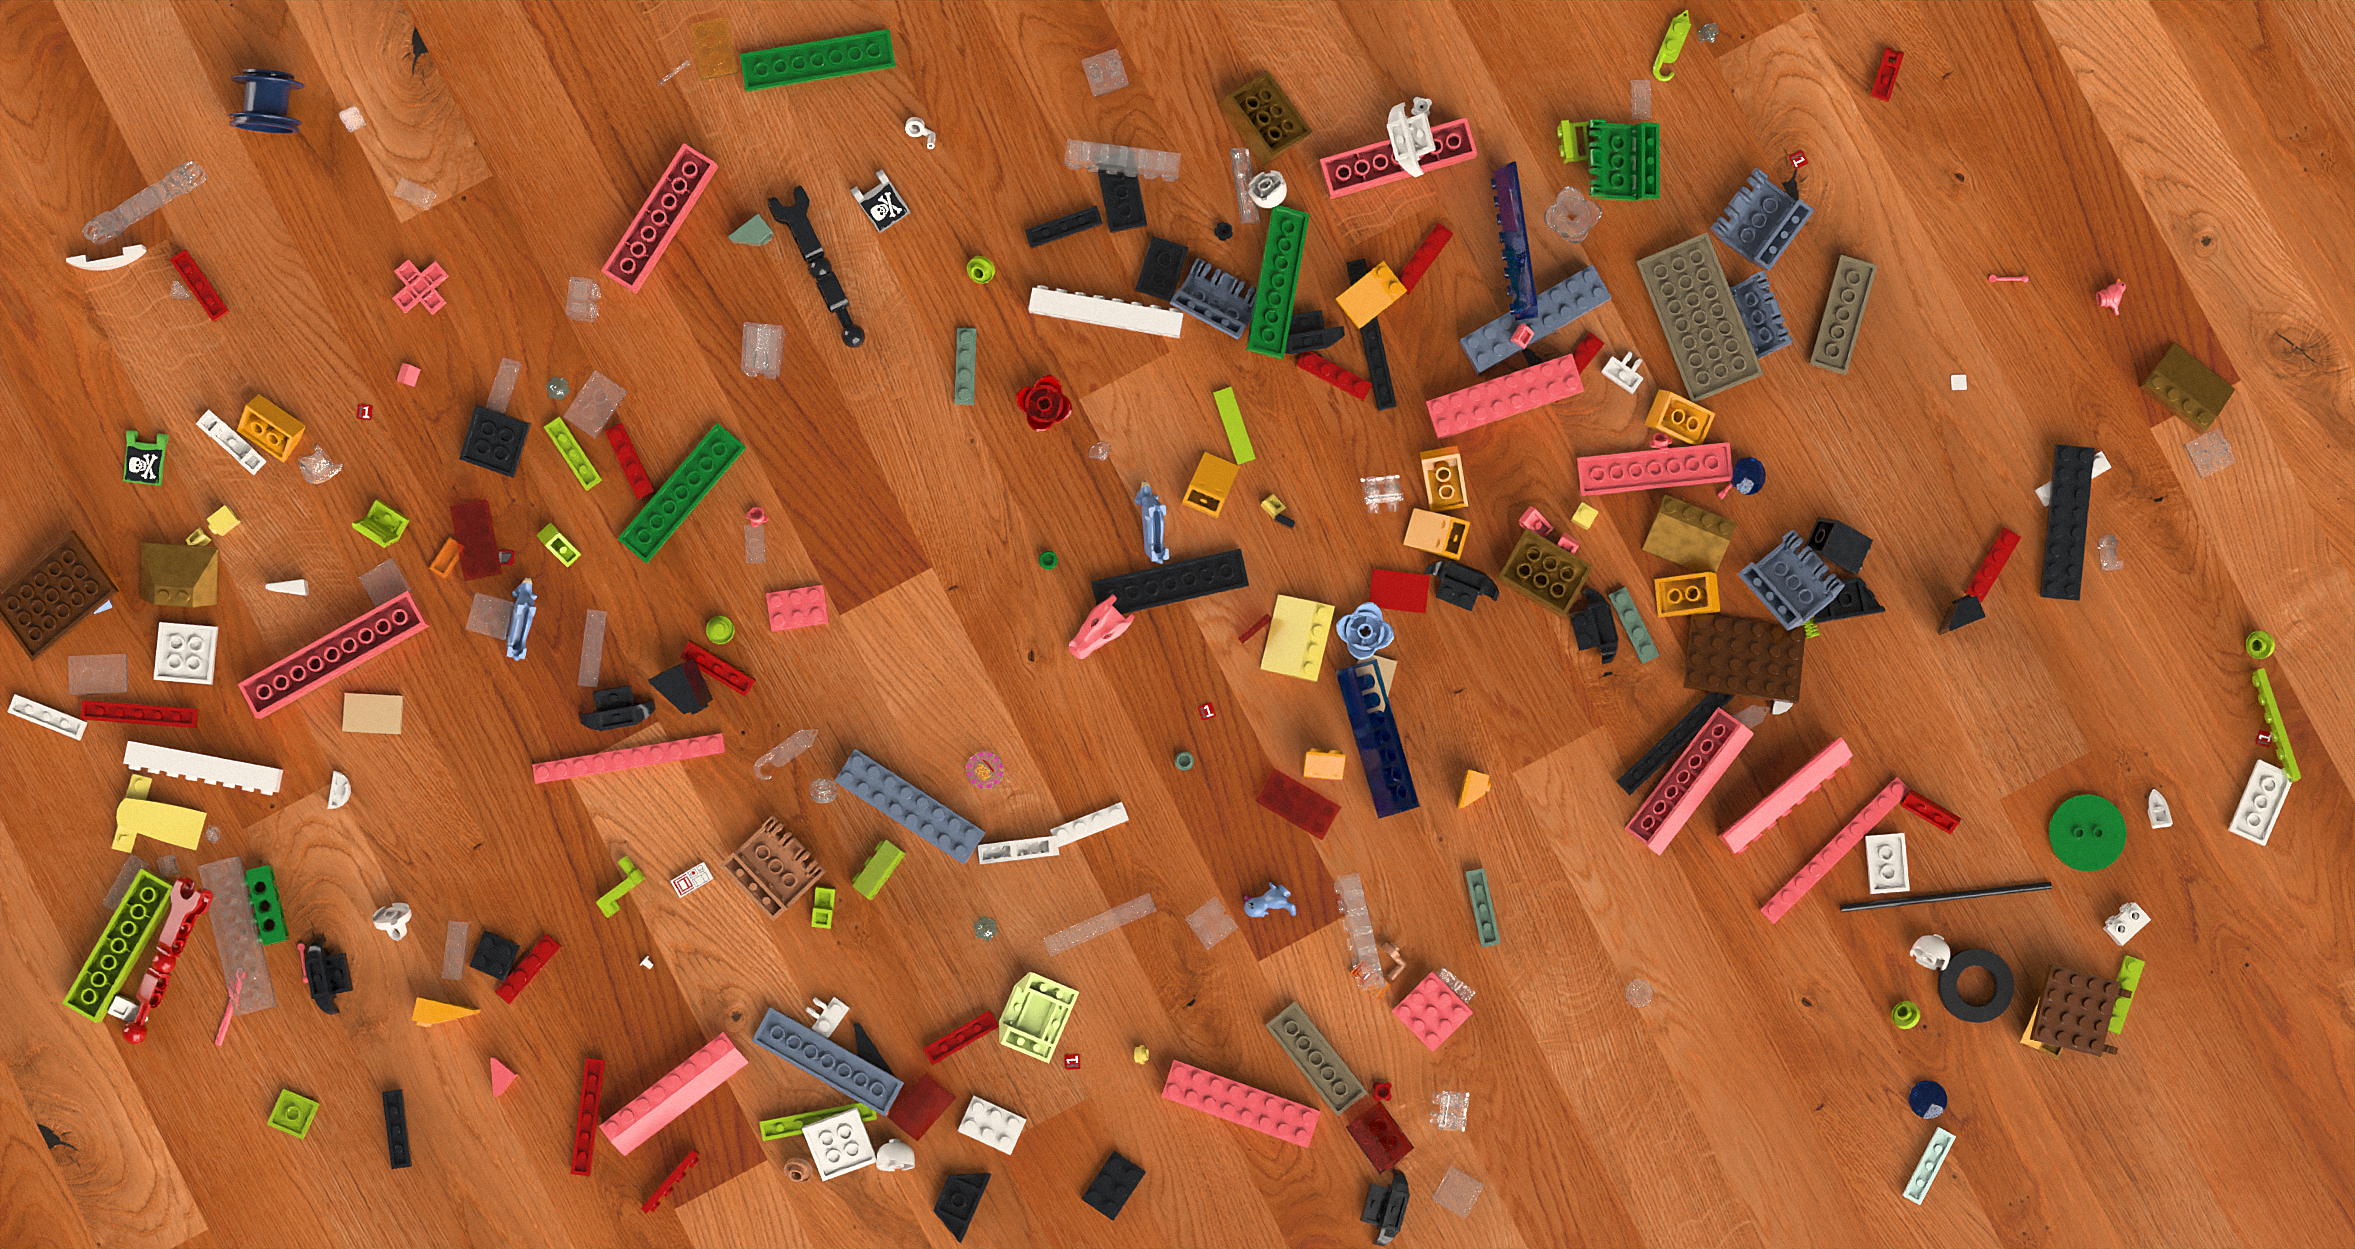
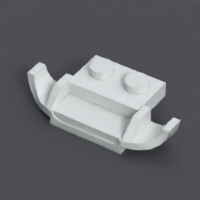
[1386,102,1436,177]

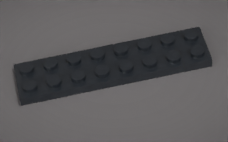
[2040,444,2095,601]
[1091,548,1249,615]

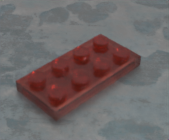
[449,499,503,582]
[1256,769,1341,840]

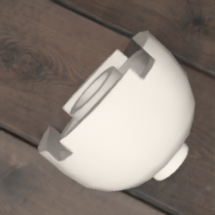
[1248,170,1287,208]
[1910,934,1950,971]
[876,1139,915,1171]

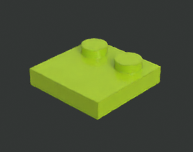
[267,1089,320,1140]

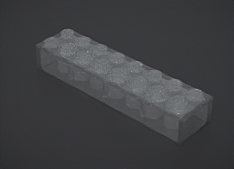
[198,856,277,1017]

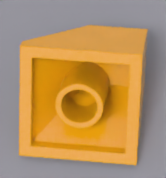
[1457,769,1492,809]

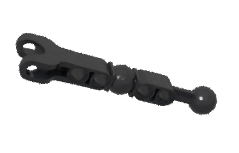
[767,185,865,348]

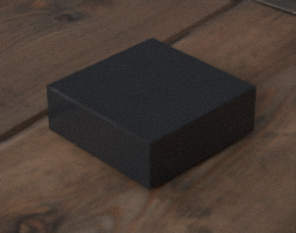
[1275,514,1295,530]

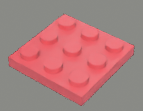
[1392,970,1474,1052]

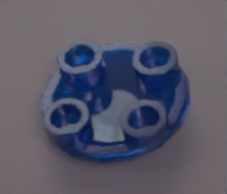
[1731,457,1766,495]
[1908,1080,1947,1119]

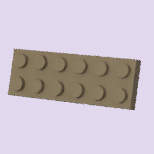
[1809,255,1878,375]
[1265,1001,1368,1117]

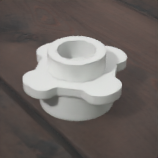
[1411,97,1432,117]

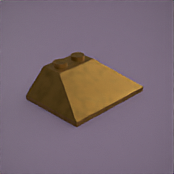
[141,542,219,607]

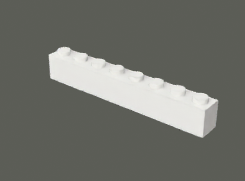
[1029,285,1183,338]
[123,741,283,795]

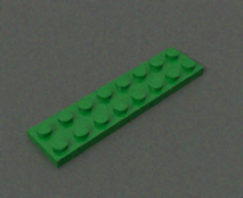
[740,29,896,93]
[1246,205,1310,360]
[618,423,747,564]

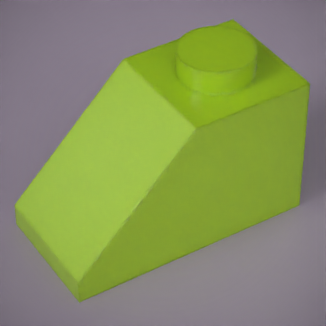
[536,522,581,568]

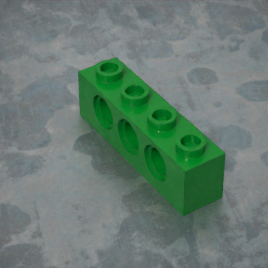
[244,865,290,946]

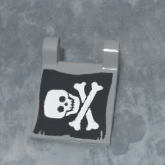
[850,169,911,233]

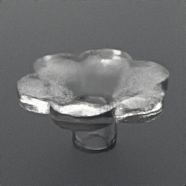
[1088,441,1110,460]

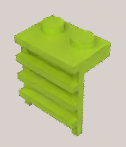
[1557,119,1605,163]
[351,499,410,548]

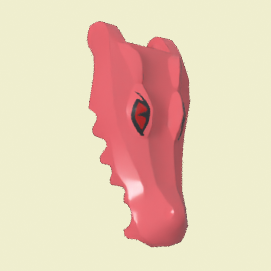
[1068,594,1136,659]

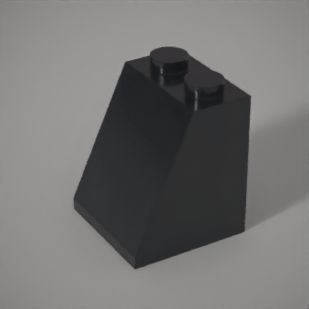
[1804,517,1873,574]
[648,658,713,715]

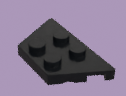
[1813,577,1885,624]
[933,1173,992,1243]

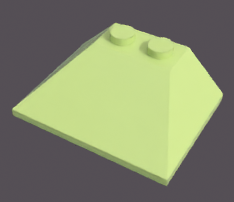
[999,972,1079,1063]

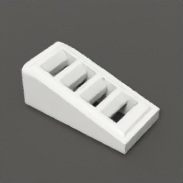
[265,579,309,596]

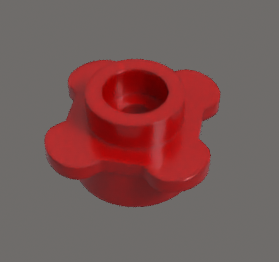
[1373,1082,1392,1101]

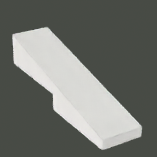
[978,836,1059,864]

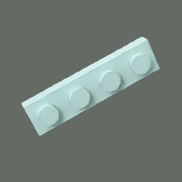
[1902,1127,1956,1205]

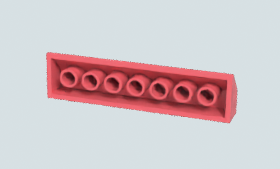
[1624,707,1754,856]
[1718,737,1853,854]
[599,1032,749,1156]

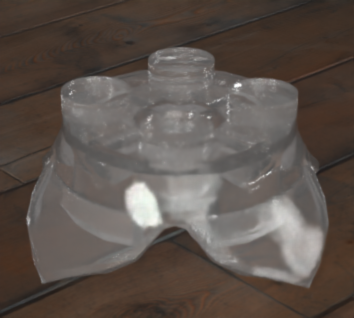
[1544,186,1602,244]

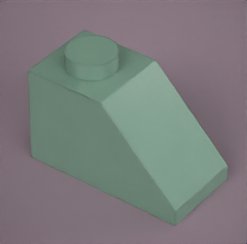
[728,214,774,246]

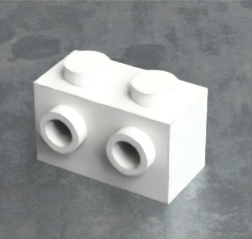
[2103,902,2151,946]

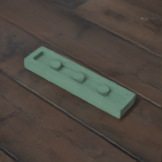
[955,328,977,405]
[1608,587,1660,664]
[1465,868,1501,948]

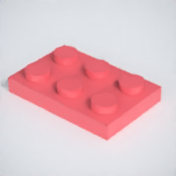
[766,585,829,632]

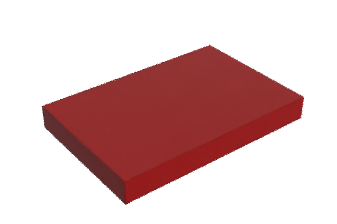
[1369,569,1430,614]

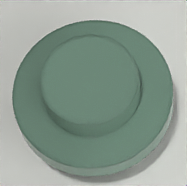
[1175,751,1194,771]

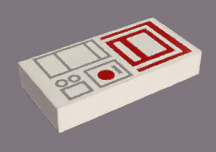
[670,862,714,898]

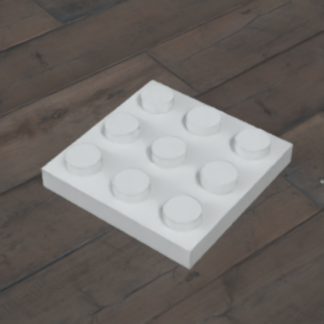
[154,622,218,685]
[802,1107,877,1181]

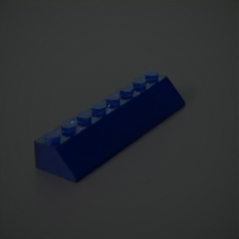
[1491,161,1538,321]
[1335,659,1420,819]

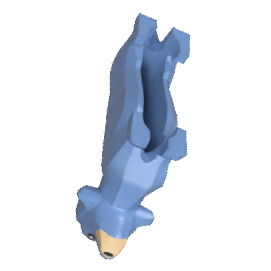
[1135,481,1169,564]
[506,577,538,661]

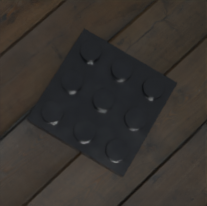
[459,404,531,478]

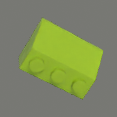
[852,839,906,900]

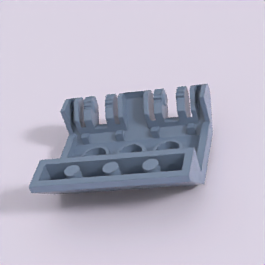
[1710,168,1814,271]
[1170,258,1256,340]
[1730,270,1793,359]
[1738,529,1844,630]

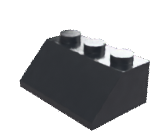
[1938,594,1986,635]

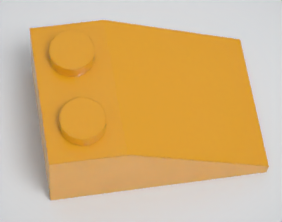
[1335,261,1407,329]
[1644,389,1715,446]
[1420,446,1468,512]
[1654,572,1720,618]
[412,997,480,1027]

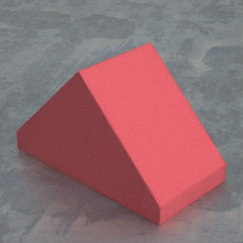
[490,1057,518,1097]

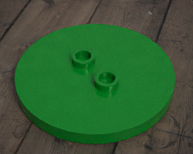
[2048,794,2127,872]

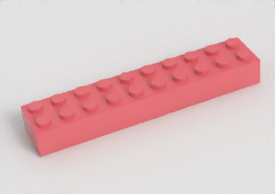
[238,591,430,719]

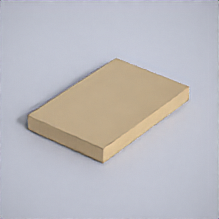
[1345,655,1398,717]
[342,693,403,734]

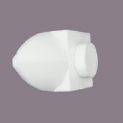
[2148,789,2173,829]
[108,994,148,1021]

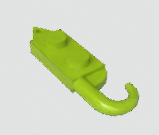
[1652,10,1691,82]

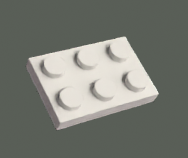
[1865,833,1910,894]
[958,1095,1027,1155]

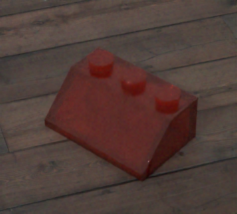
[887,1072,956,1142]
[1346,1101,1414,1174]

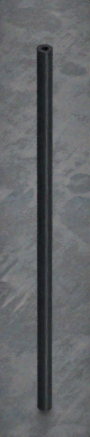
[1840,881,2052,912]

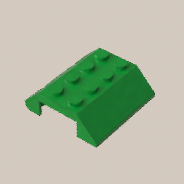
[1589,119,1660,201]

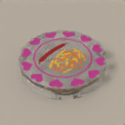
[966,751,1004,789]

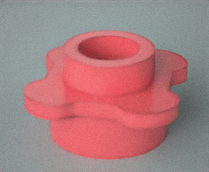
[1650,432,1672,451]
[746,507,768,527]

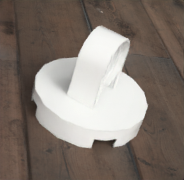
[372,903,412,941]

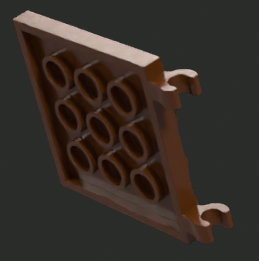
[2030,964,2132,1057]

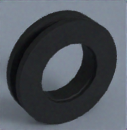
[1937,949,2014,1023]

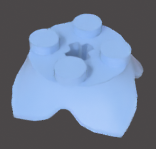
[1336,602,1394,660]

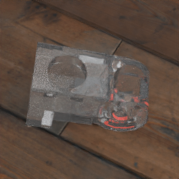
[2098,534,2124,572]

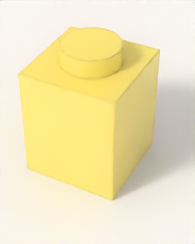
[1570,502,1598,530]
[207,505,241,536]

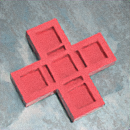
[392,259,449,315]

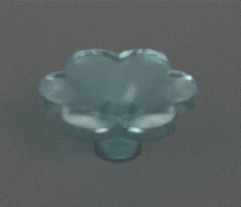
[1697,23,1719,43]
[546,377,570,400]
[974,917,998,941]

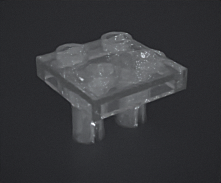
[1081,48,1129,97]
[2184,428,2236,479]
[1361,475,1403,513]
[1429,1090,1469,1131]

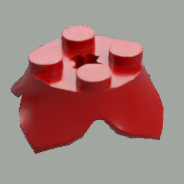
[1016,375,1072,432]

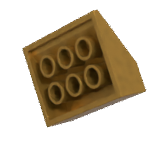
[1219,72,1312,166]
[2139,343,2235,434]
[1642,495,1737,573]
[1496,528,1594,619]

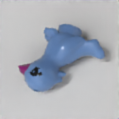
[1244,882,1296,917]

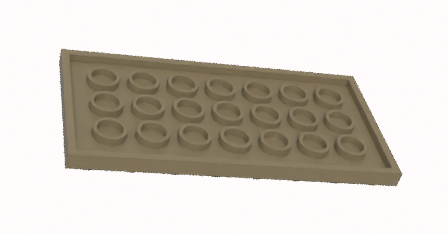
[1636,232,1764,403]

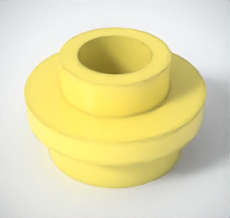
[1134,1045,1149,1064]

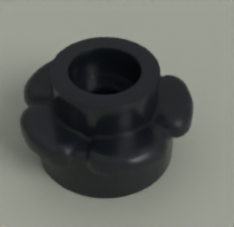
[1214,222,1233,241]

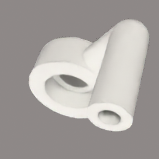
[905,117,936,149]

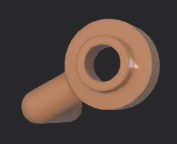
[1381,942,1407,981]

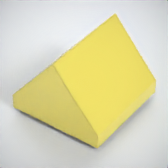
[1260,494,1286,519]
[186,528,211,547]

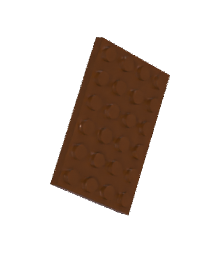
[0,530,119,661]
[1683,614,1806,704]

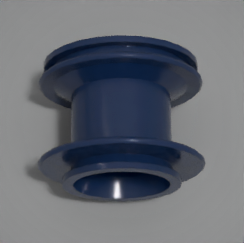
[228,69,305,134]

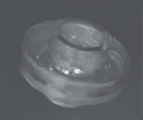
[809,778,838,803]
[1625,979,1653,1008]

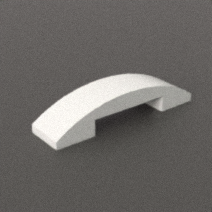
[66,244,147,270]
[196,410,267,475]

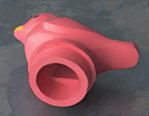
[2096,279,2126,316]

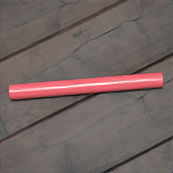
[214,970,247,1046]

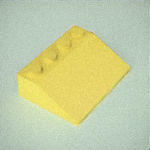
[1260,595,1335,682]

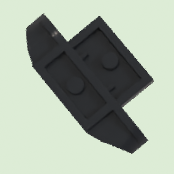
[1285,310,1345,354]
[1425,559,1500,611]
[1570,588,1619,665]
[578,684,656,731]
[305,937,353,1015]
[1360,1169,1410,1246]

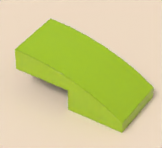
[811,886,836,929]

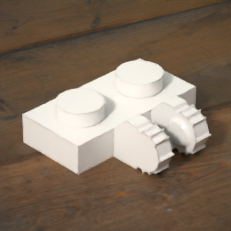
[1601,351,1644,394]
[806,997,850,1038]

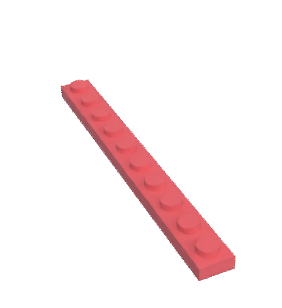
[532,733,726,784]
[1759,777,1910,924]

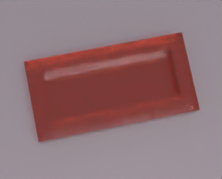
[1238,614,1272,645]

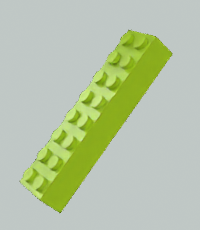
[62,868,174,1023]

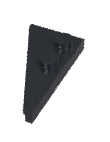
[854,1023,894,1076]

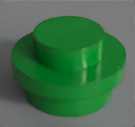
[1039,551,1058,570]

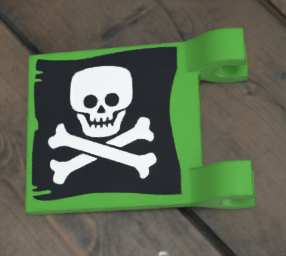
[123,430,169,486]

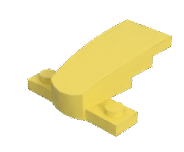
[111,774,207,853]

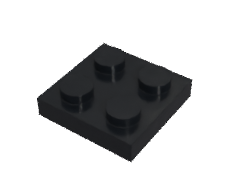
[470,931,520,981]

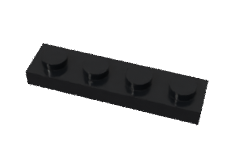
[1025,206,1103,249]
[382,1089,412,1169]

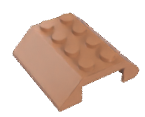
[720,815,827,921]

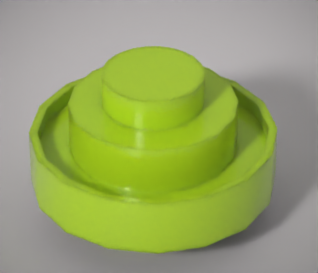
[967,256,995,284]
[706,616,735,644]
[2246,630,2275,659]
[1891,1001,1920,1029]

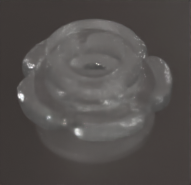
[205,825,222,844]

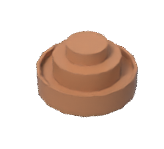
[783,1158,813,1183]

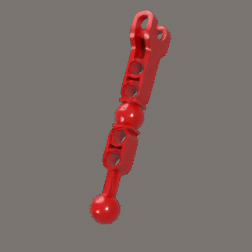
[122,876,213,1045]

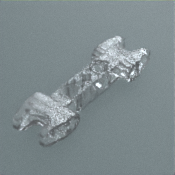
[82,161,208,245]

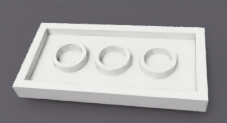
[2228,760,2292,846]

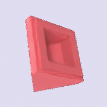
[1510,323,1534,349]
[396,363,421,387]

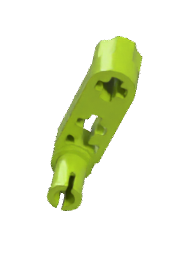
[596,856,646,918]

